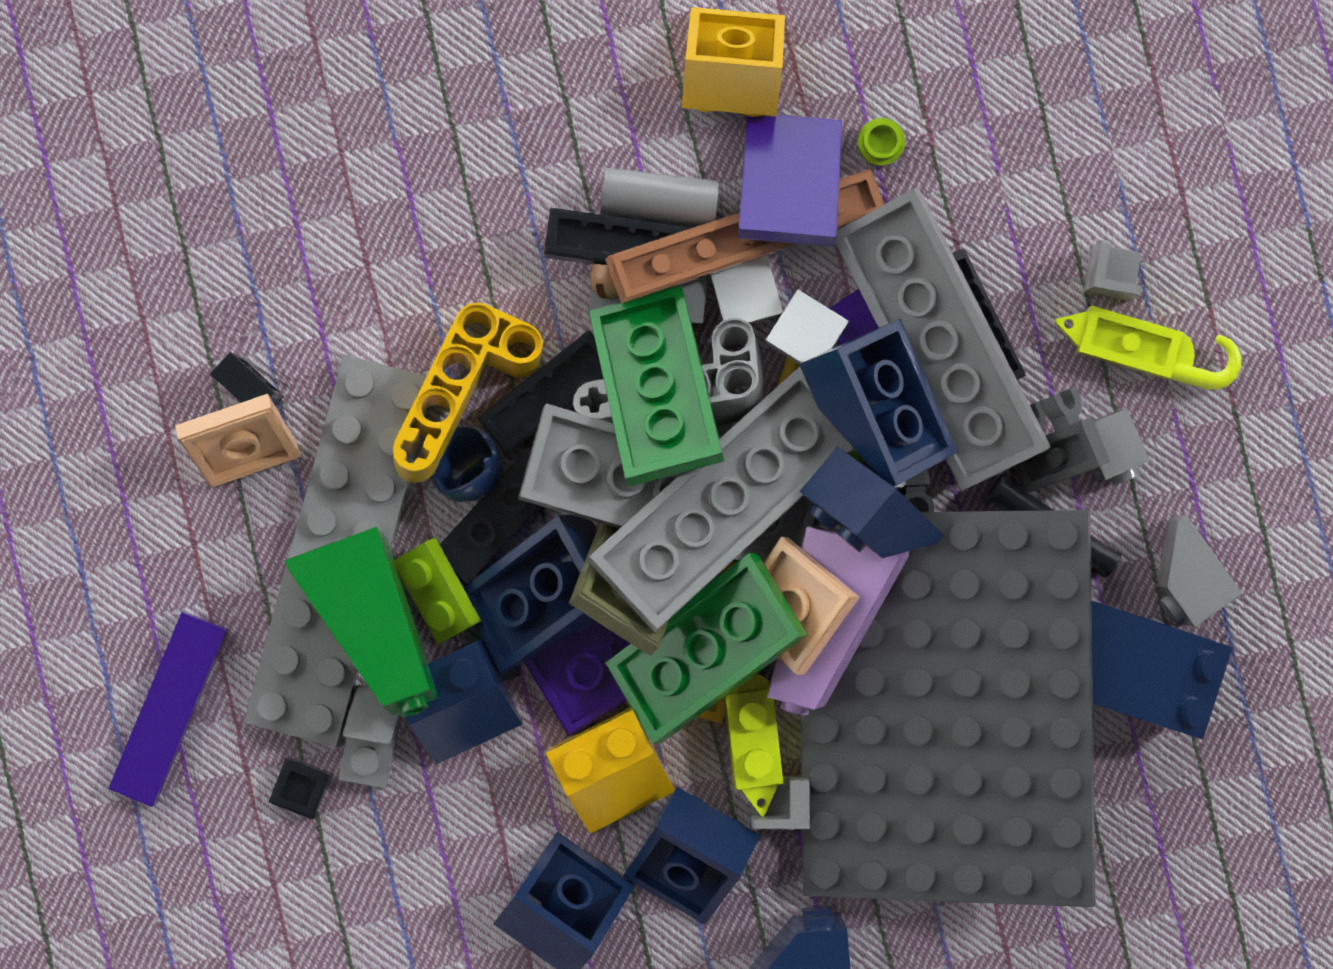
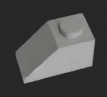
[1157,515,1243,627]

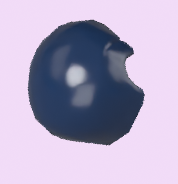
[431,425,502,502]

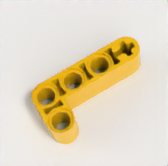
[393,302,543,483]

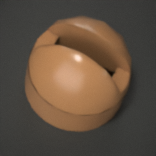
[590,264,619,300]

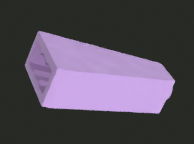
[768,526,909,715]

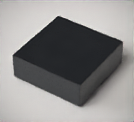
[268,756,332,820]

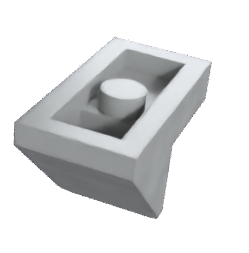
[338,685,401,789]

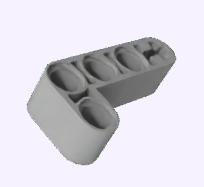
[573,318,765,424]

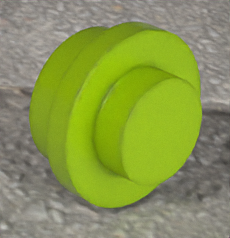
[857,118,905,166]

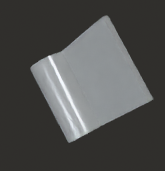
[589,167,719,326]

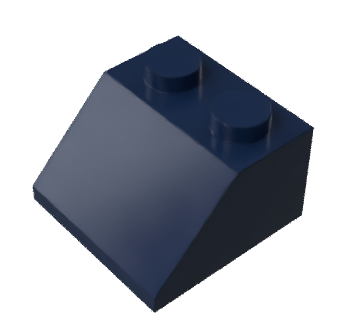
[799,447,944,558]
[405,638,524,764]
[623,787,760,925]
[493,831,635,969]
[749,906,851,969]

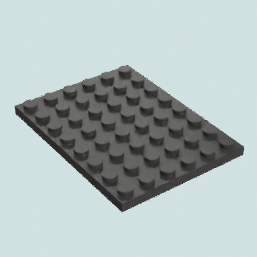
[801,510,1096,907]

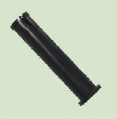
[983,472,1122,578]

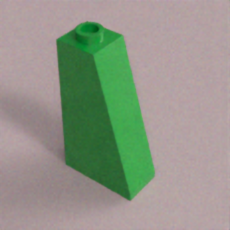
[285,526,439,717]

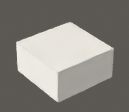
[709,256,783,324]
[765,289,849,364]

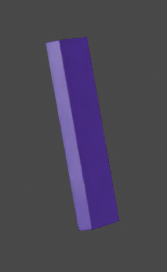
[108,611,229,807]

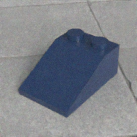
[799,319,958,487]
[463,515,597,674]
[1092,601,1233,739]

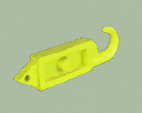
[1054,306,1242,390]
[723,674,784,817]

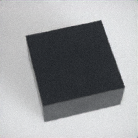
[210,352,285,406]

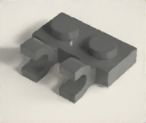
[1016,386,1111,493]

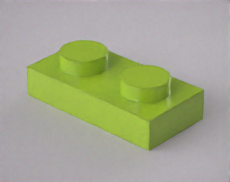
[394,537,481,645]

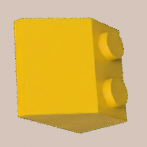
[682,7,785,117]
[546,707,675,834]

